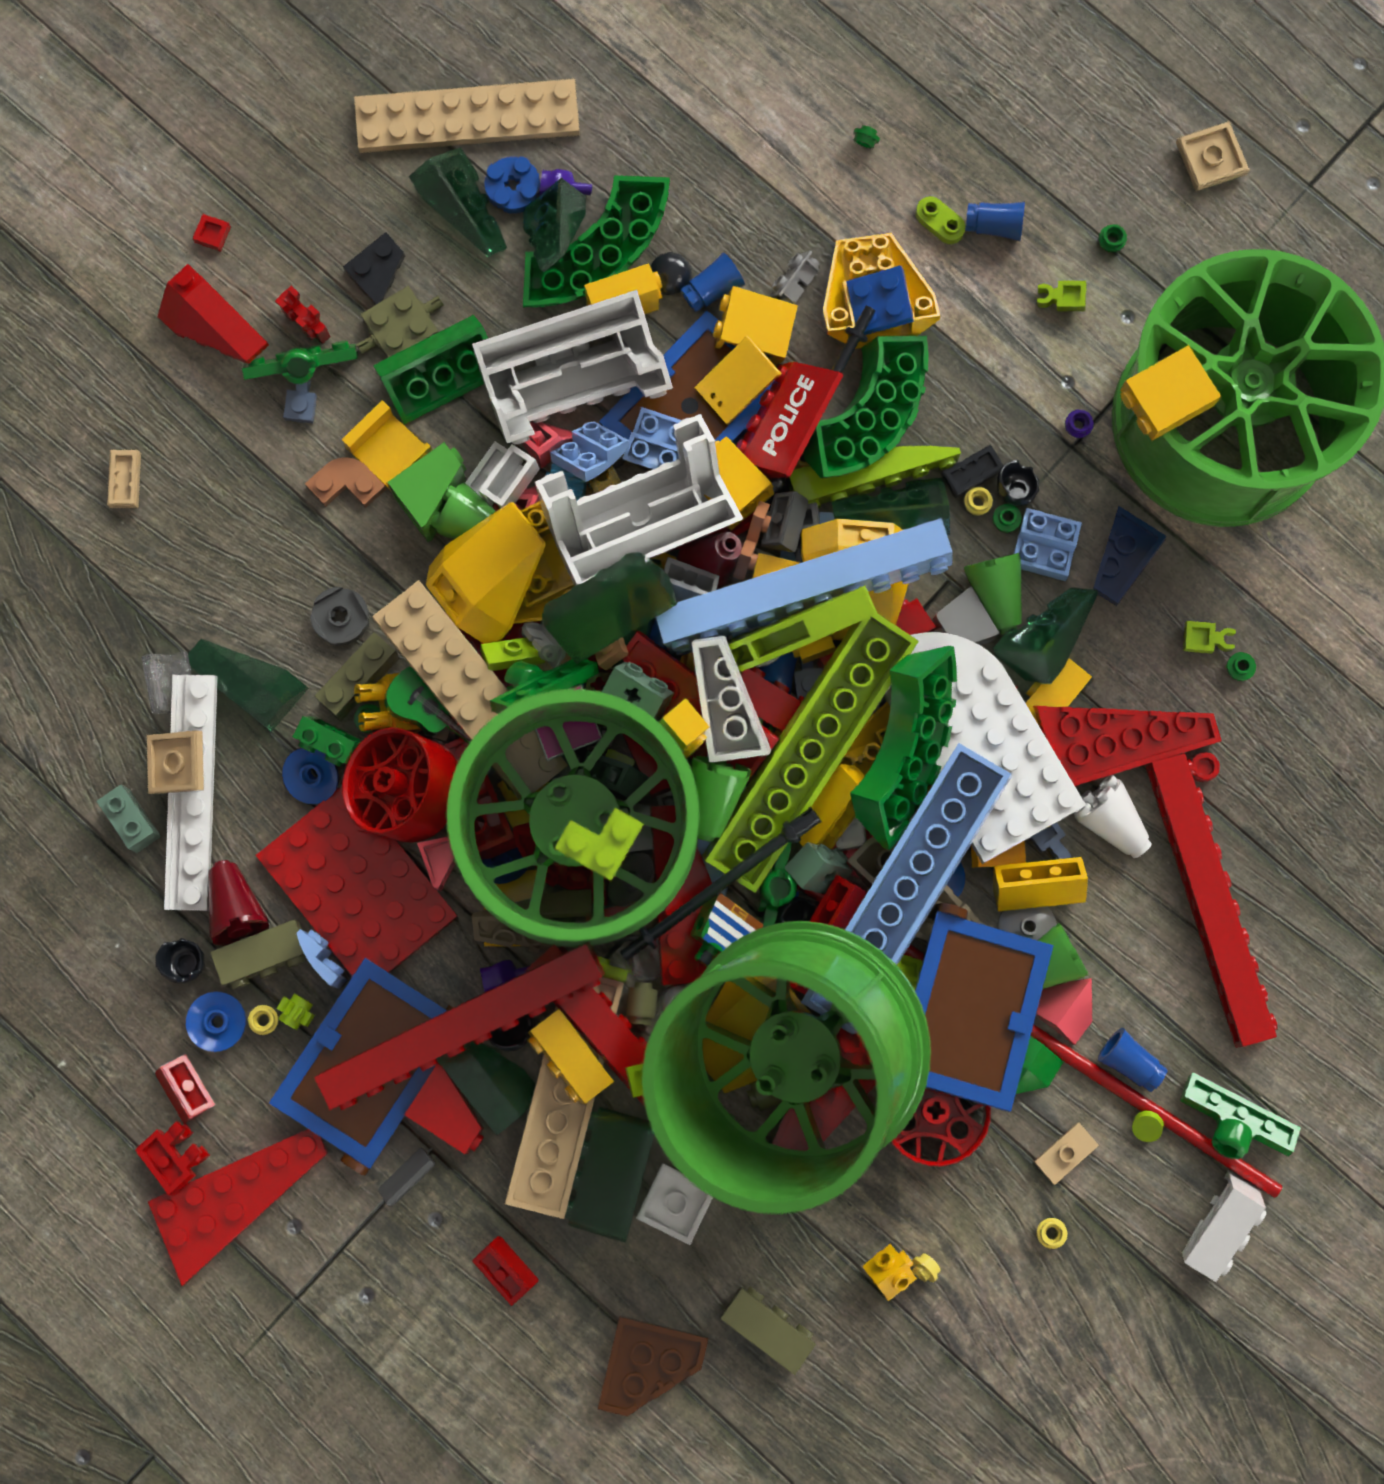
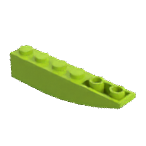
[786,446,961,508]
[727,585,877,672]

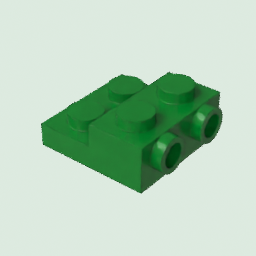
[292,716,363,766]

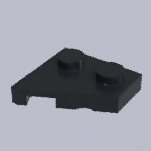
[343,232,405,305]

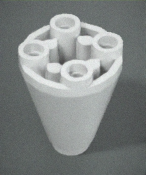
[1074,775,1151,858]

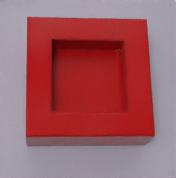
[192,214,231,252]

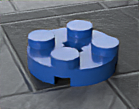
[484,157,540,214]

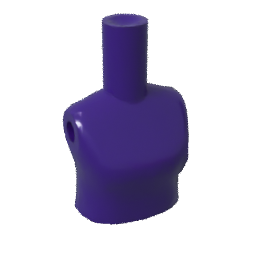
[540,169,592,203]
[480,960,529,992]

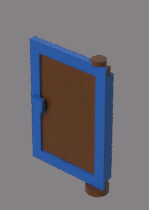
[599,311,782,444]
[915,903,1054,1112]
[269,958,453,1176]

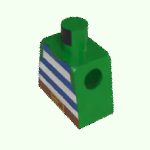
[691,892,763,967]

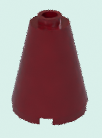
[676,532,742,590]
[208,860,269,946]

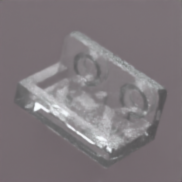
[142,651,192,714]

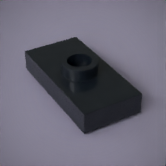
[941,445,1004,498]

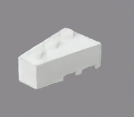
[1182,1170,1266,1282]

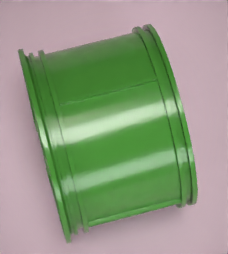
[1112,249,1384,527]
[447,689,699,947]
[642,921,931,1214]

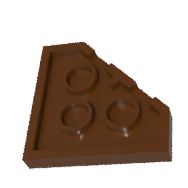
[598,1316,708,1416]

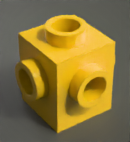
[862,1244,917,1301]

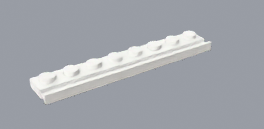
[164,675,218,911]

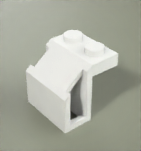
[465,441,540,509]

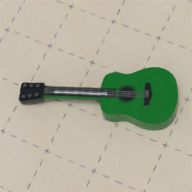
[384,666,471,744]

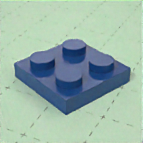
[847,265,914,335]

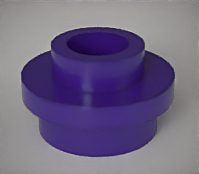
[1065,410,1094,438]

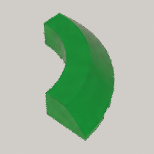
[523,175,670,308]
[803,336,929,479]
[850,646,957,850]

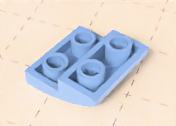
[622,407,682,470]
[550,421,630,482]
[1013,508,1082,581]
[296,929,347,989]

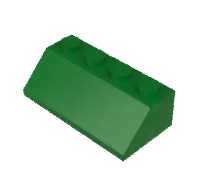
[373,315,489,425]

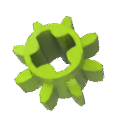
[276,993,315,1030]

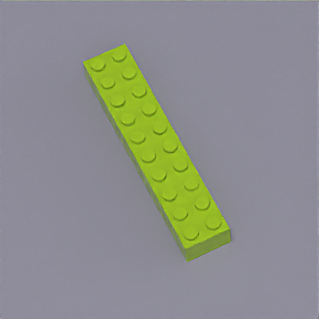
[702,613,919,893]

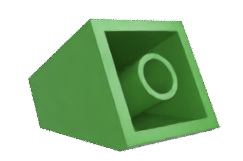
[387,442,467,542]

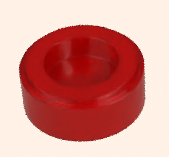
[1191,752,1220,782]

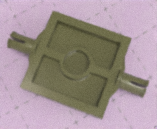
[356,285,444,358]

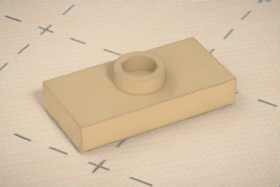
[107,450,141,508]
[1033,1122,1099,1185]

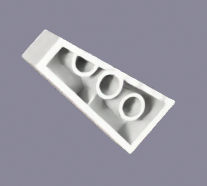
[692,635,771,763]

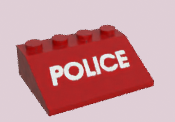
[736,361,843,479]

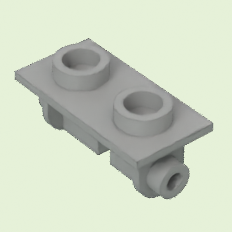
[769,250,820,304]
[522,620,568,668]

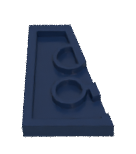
[1093,506,1167,606]

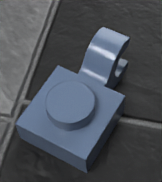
[283,379,317,423]
[793,657,822,699]
[1030,823,1072,860]

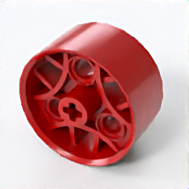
[342,727,458,843]
[890,1088,991,1166]

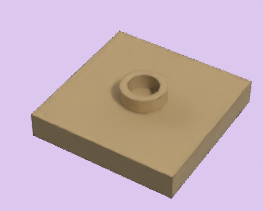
[1176,121,1250,191]
[147,730,204,794]

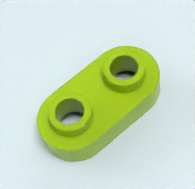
[915,196,966,244]

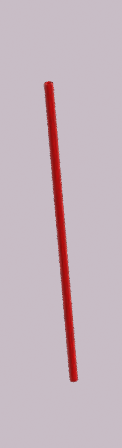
[797,884,1283,1198]

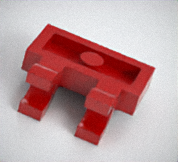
[275,286,330,345]
[135,1121,210,1196]

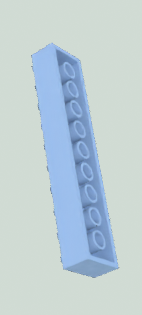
[654,518,952,656]
[801,743,1012,1035]

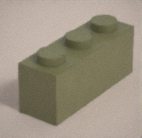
[314,632,400,721]
[210,919,306,990]
[720,1286,816,1375]

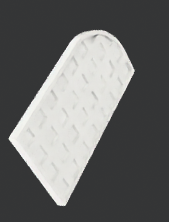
[884,632,1086,864]

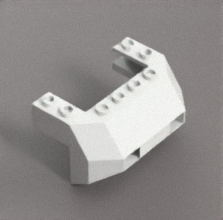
[472,290,673,445]
[535,414,743,589]

